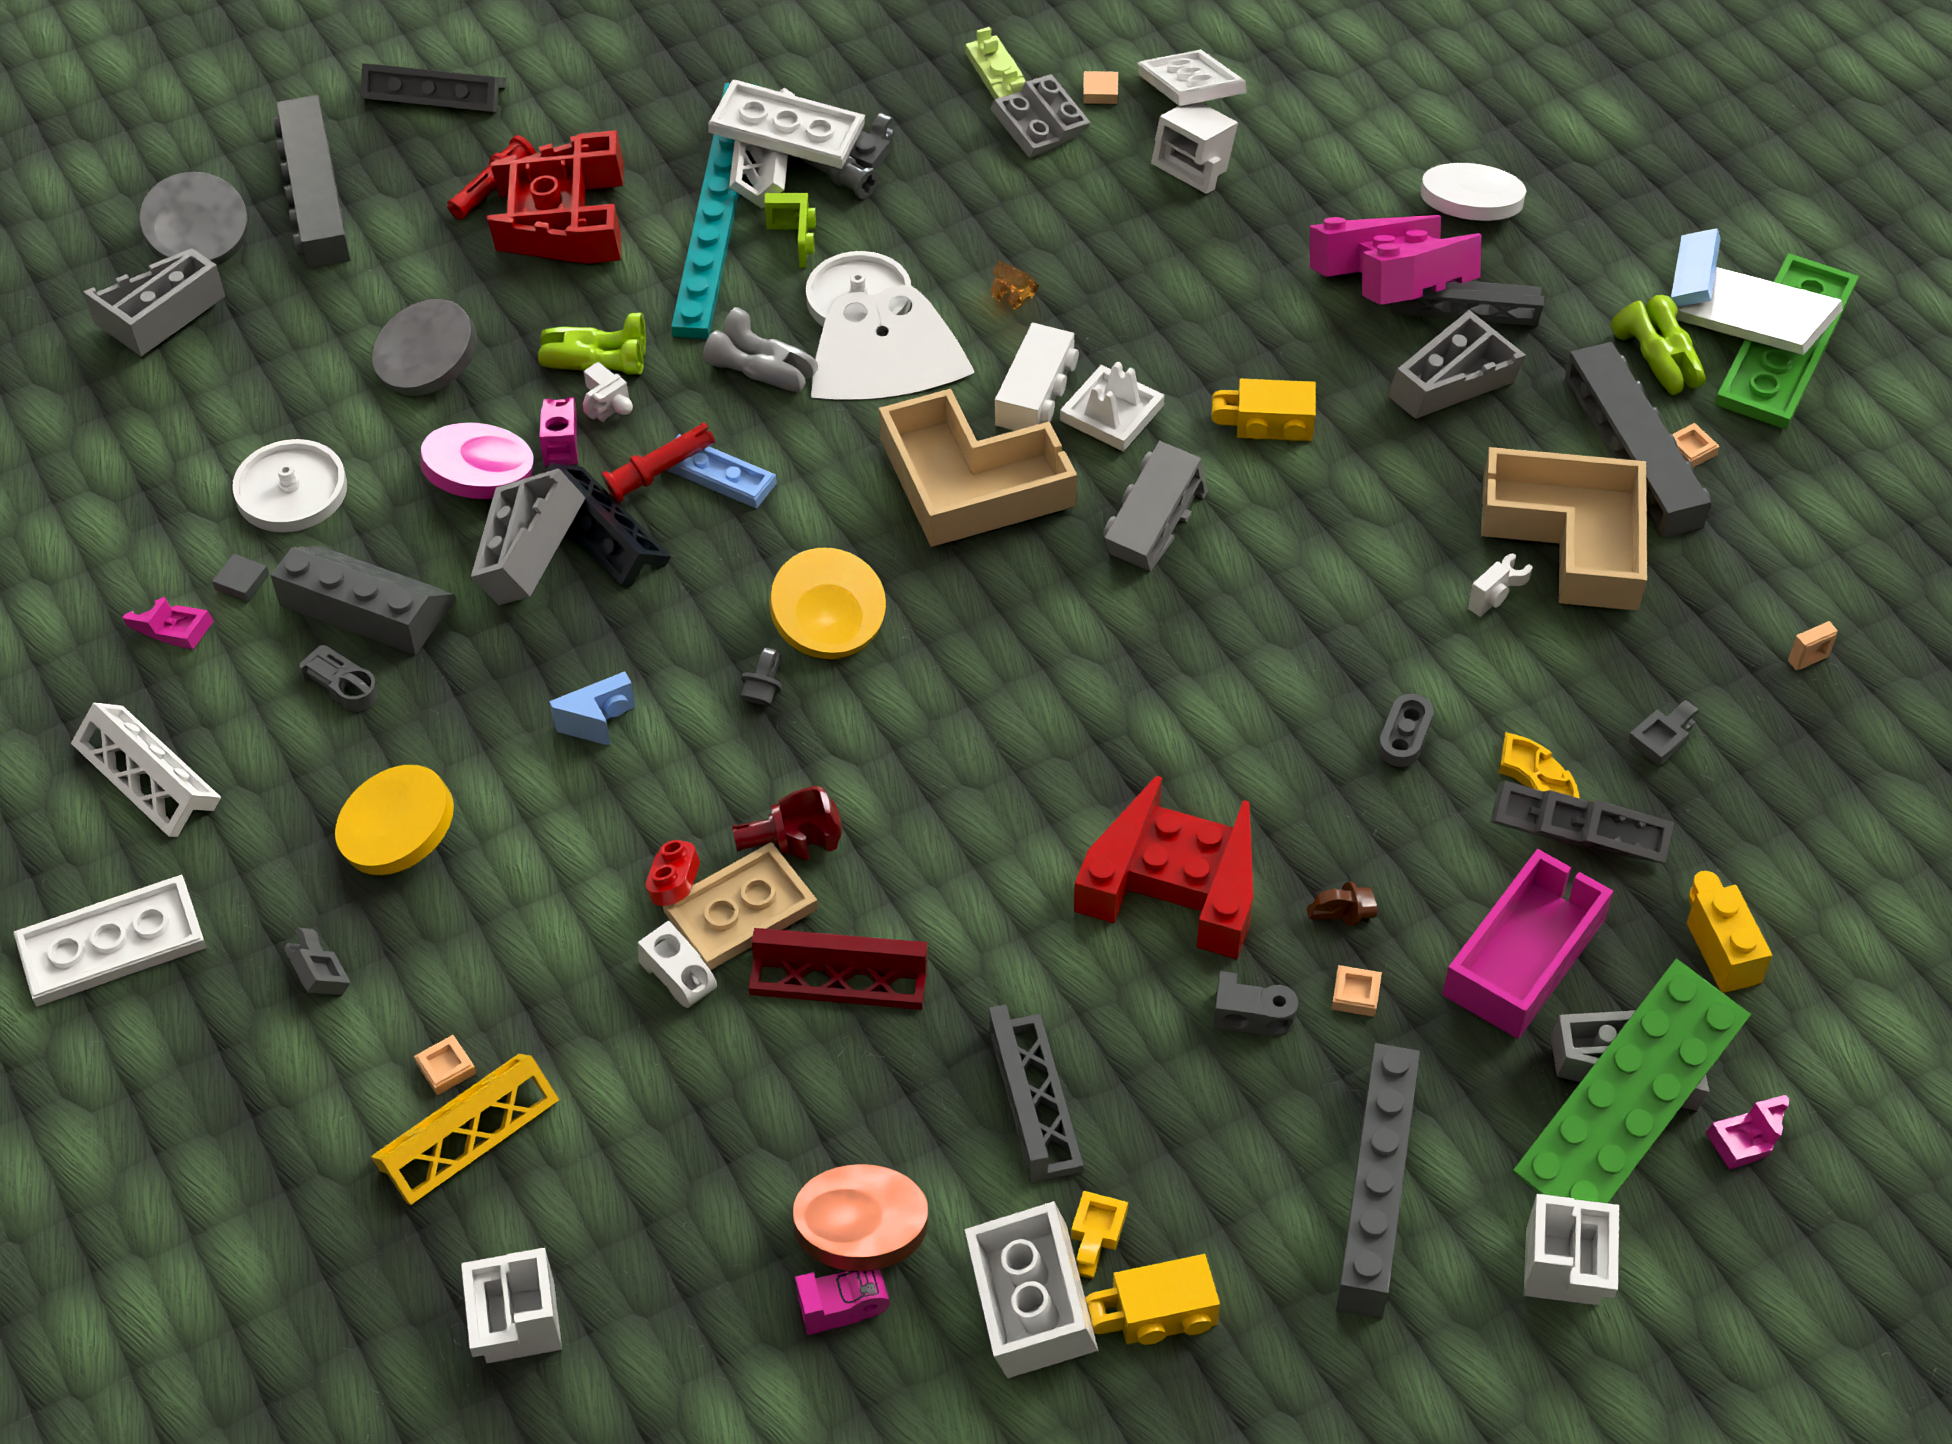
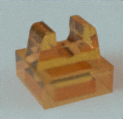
[991,260,1039,308]

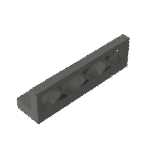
[360,63,507,112]
[1391,281,1544,326]
[989,1004,1084,1183]

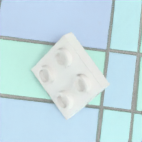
[1060,362,1165,452]

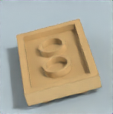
[663,842,818,970]

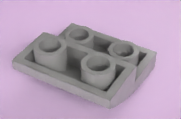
[990,74,1091,158]

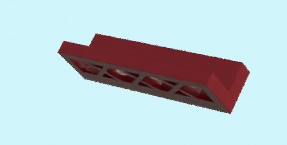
[749,928,928,1010]

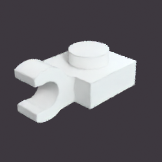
[1468,553,1533,617]

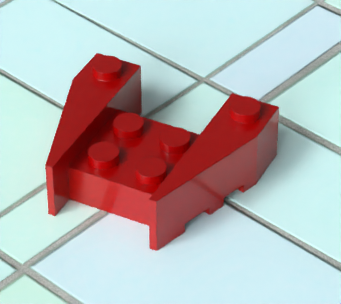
[487,130,624,264]
[1074,776,1253,960]

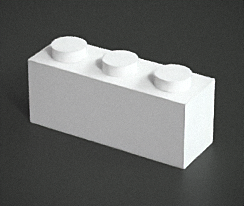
[995,323,1079,431]

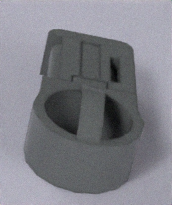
[299,645,379,712]

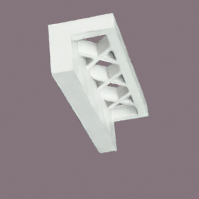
[729,88,795,209]
[71,703,221,837]

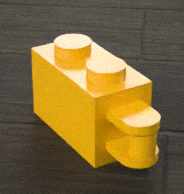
[1211,379,1316,441]
[1687,871,1772,993]
[1085,1254,1220,1345]

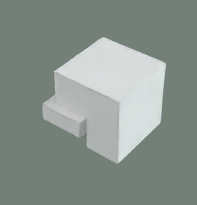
[1151,102,1238,194]
[1524,1194,1619,1305]
[461,1248,562,1363]

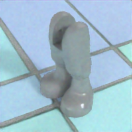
[703,307,818,393]

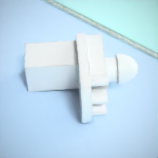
[583,362,633,422]

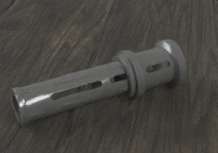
[795,156,879,199]

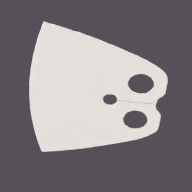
[811,285,975,400]

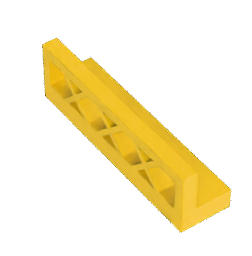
[370,1054,559,1205]

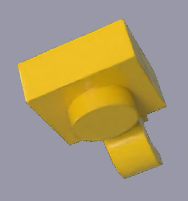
[1071,1191,1128,1279]

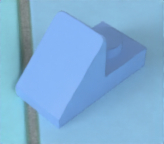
[549,672,635,745]

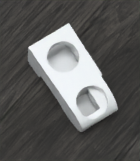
[638,921,717,1008]

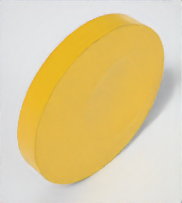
[769,548,886,659]
[335,765,454,875]

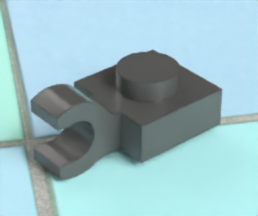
[849,113,894,170]
[1628,700,1699,767]
[284,927,351,995]

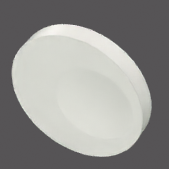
[1420,163,1526,221]
[806,251,911,334]
[233,439,347,532]

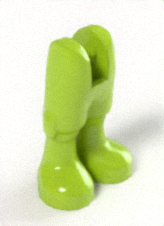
[1610,295,1706,396]
[538,312,646,375]

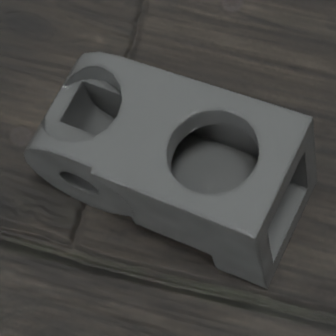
[1212,971,1299,1036]

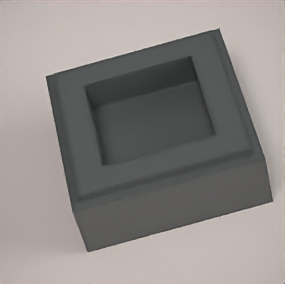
[212,554,269,602]

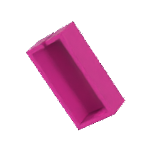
[1442,849,1613,1039]

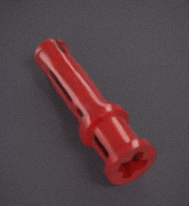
[447,135,536,220]
[601,422,716,503]

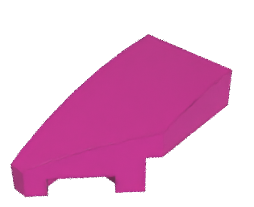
[122,597,214,650]
[1706,1095,1789,1170]

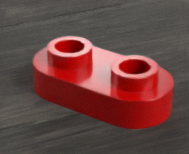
[645,840,700,906]

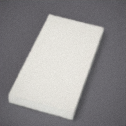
[1138,50,1247,106]
[708,80,865,169]
[1676,267,1843,355]
[13,875,207,1007]

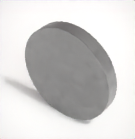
[140,172,248,265]
[372,299,477,396]

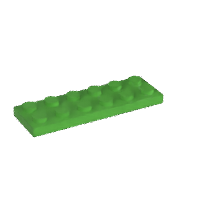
[1714,253,1859,430]
[1511,958,1751,1204]

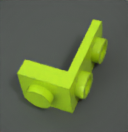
[764,193,816,268]

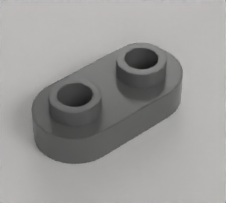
[1379,694,1433,767]

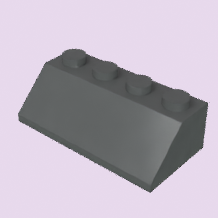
[270,546,456,655]

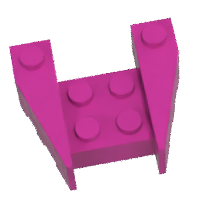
[1310,215,1481,305]

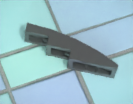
[1490,780,1674,864]

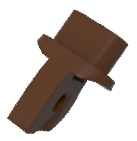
[1306,882,1378,925]

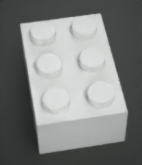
[965,1202,1098,1378]

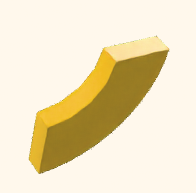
[1499,732,1580,798]

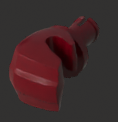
[731,786,842,860]

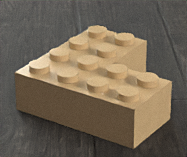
[879,389,1077,547]
[1481,447,1647,611]

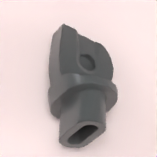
[740,647,783,706]

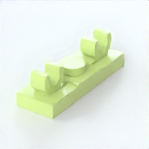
[965,27,1026,99]

